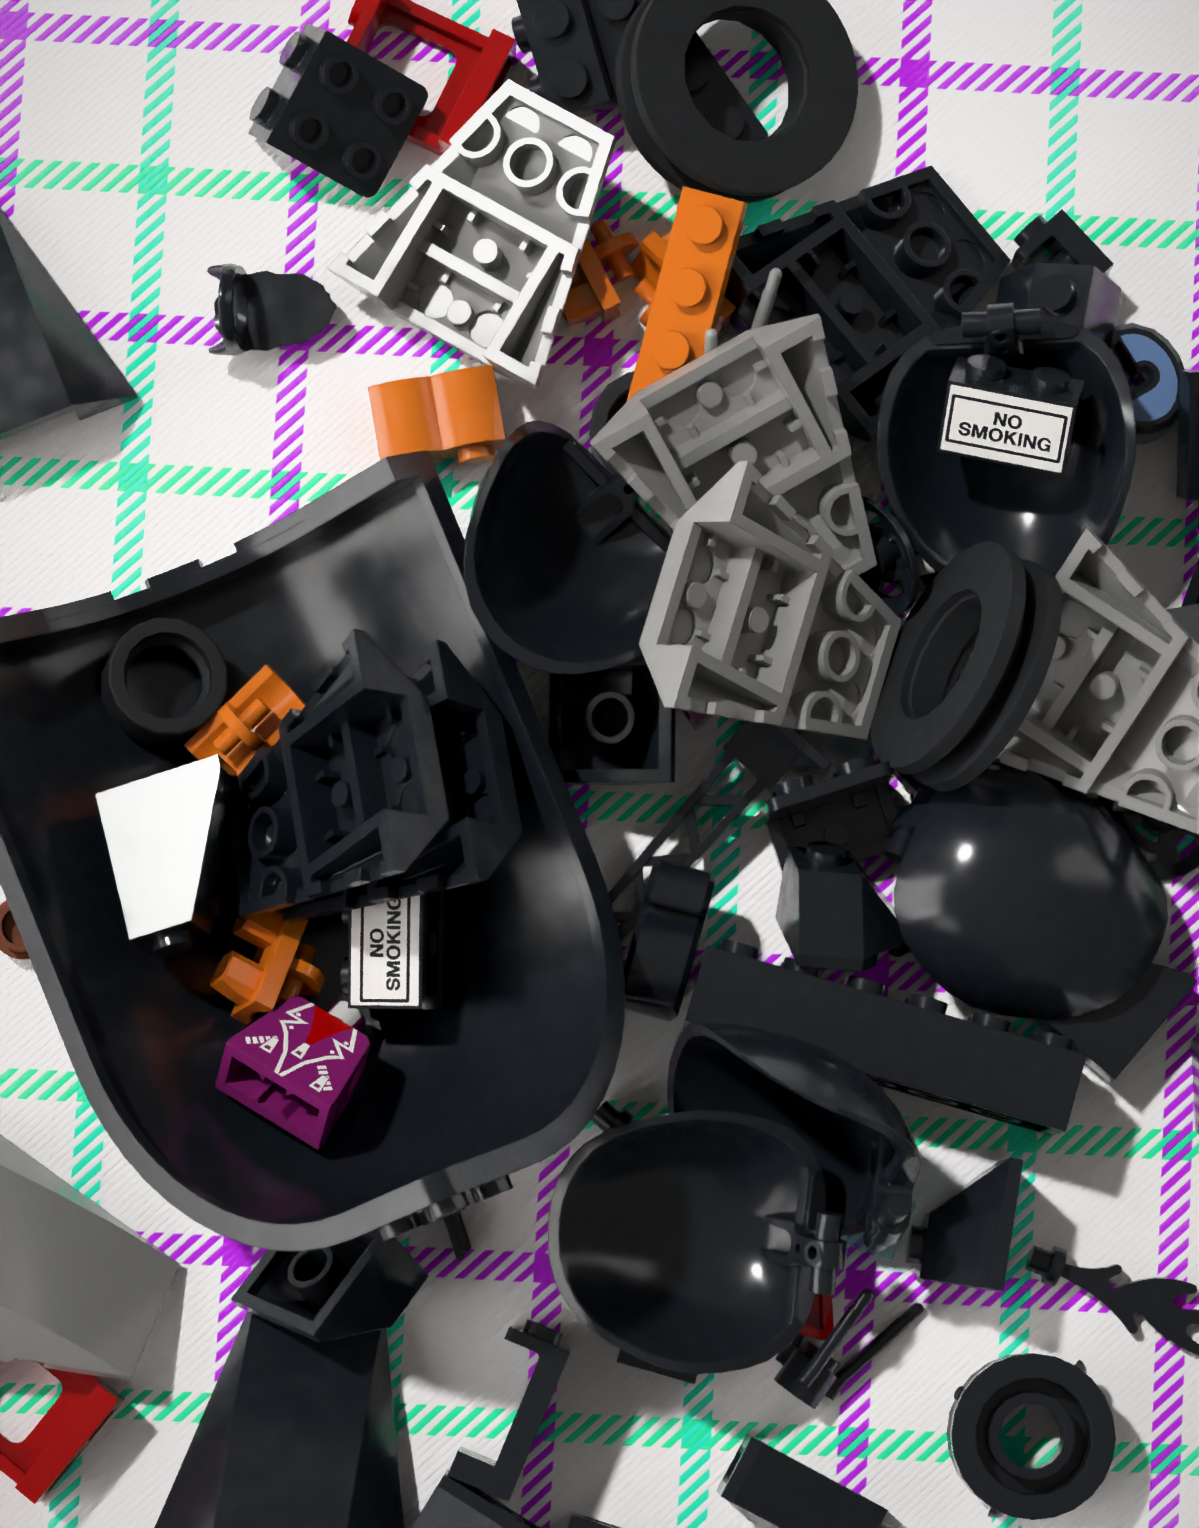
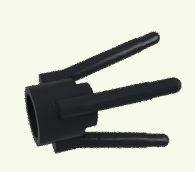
[774,1288,924,1409]

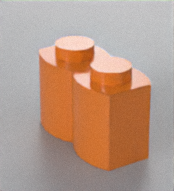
[368,365,506,466]

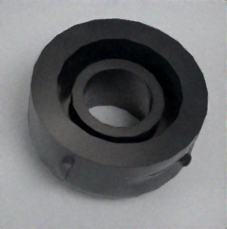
[946,1353,1116,1520]

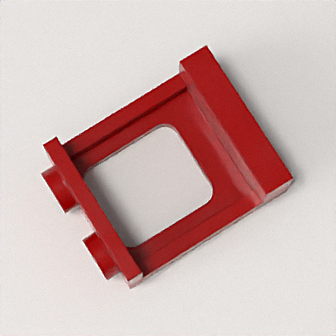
[347,0,516,156]
[0,1362,125,1504]

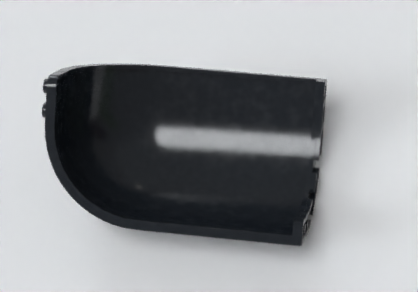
[0,450,625,1251]

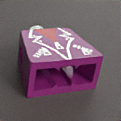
[215,997,371,1150]

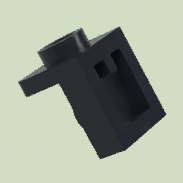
[1011,209,1114,277]

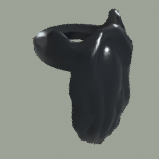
[207,263,337,356]

